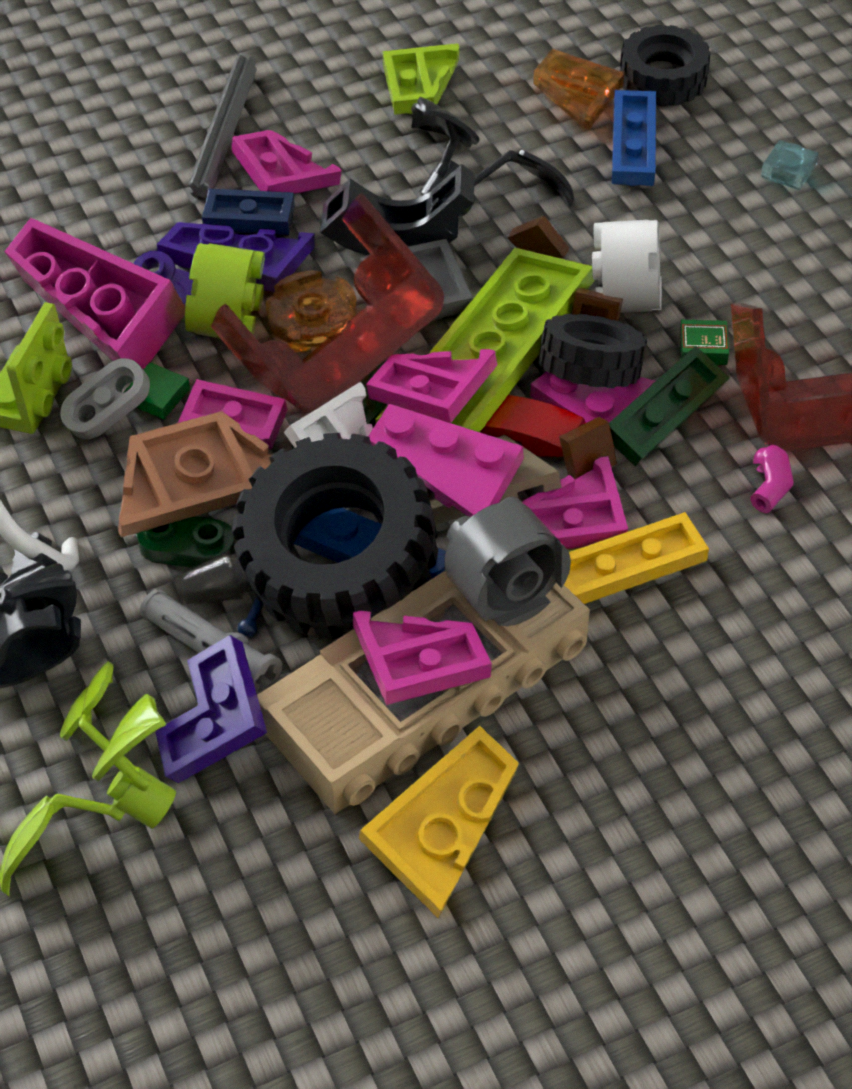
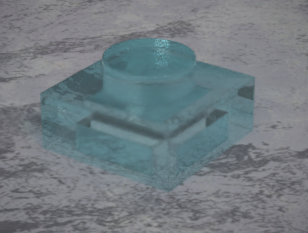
[761,140,819,190]

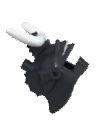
[0,500,81,689]

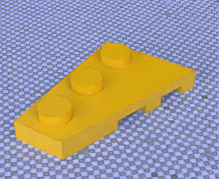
[359,726,519,919]

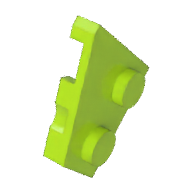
[382,43,459,115]

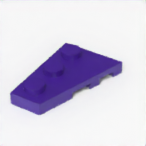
[157,222,315,293]

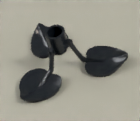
[411,97,574,207]

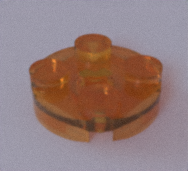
[266,271,357,353]

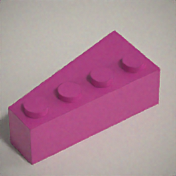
[4,218,185,369]

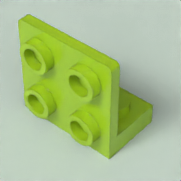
[0,302,72,434]

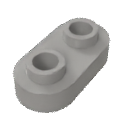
[60,358,150,439]

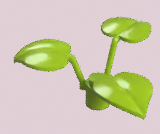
[0,661,176,896]

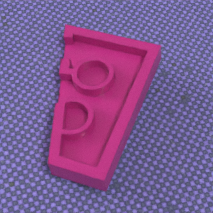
[369,404,524,517]

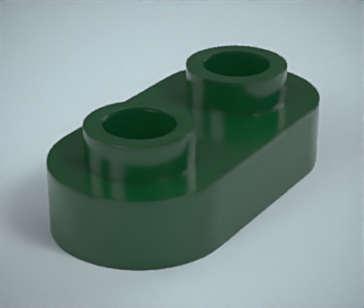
[136,516,236,570]

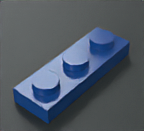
[611,90,656,186]

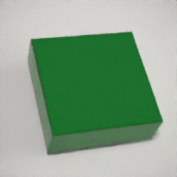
[123,362,190,419]

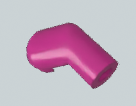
[750,445,794,513]

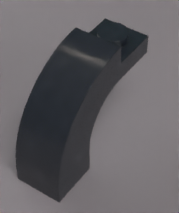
[320,164,475,255]

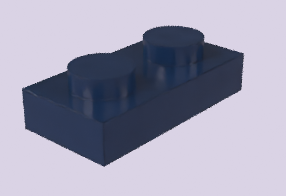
[202,188,295,235]

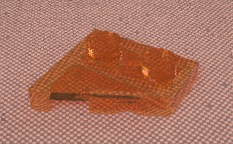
[533,49,625,130]

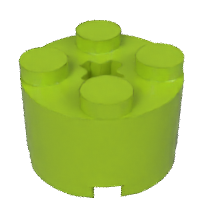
[185,243,265,343]

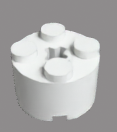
[592,220,662,313]

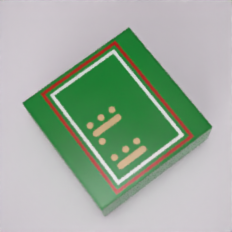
[679,319,729,365]

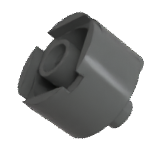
[444,496,571,626]

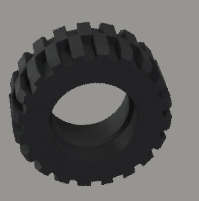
[232,432,438,639]

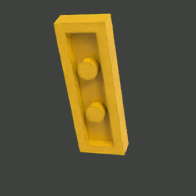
[564,512,709,604]

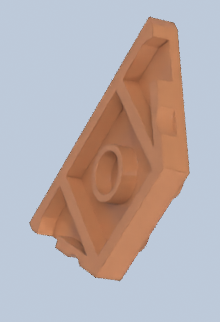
[118,411,271,537]

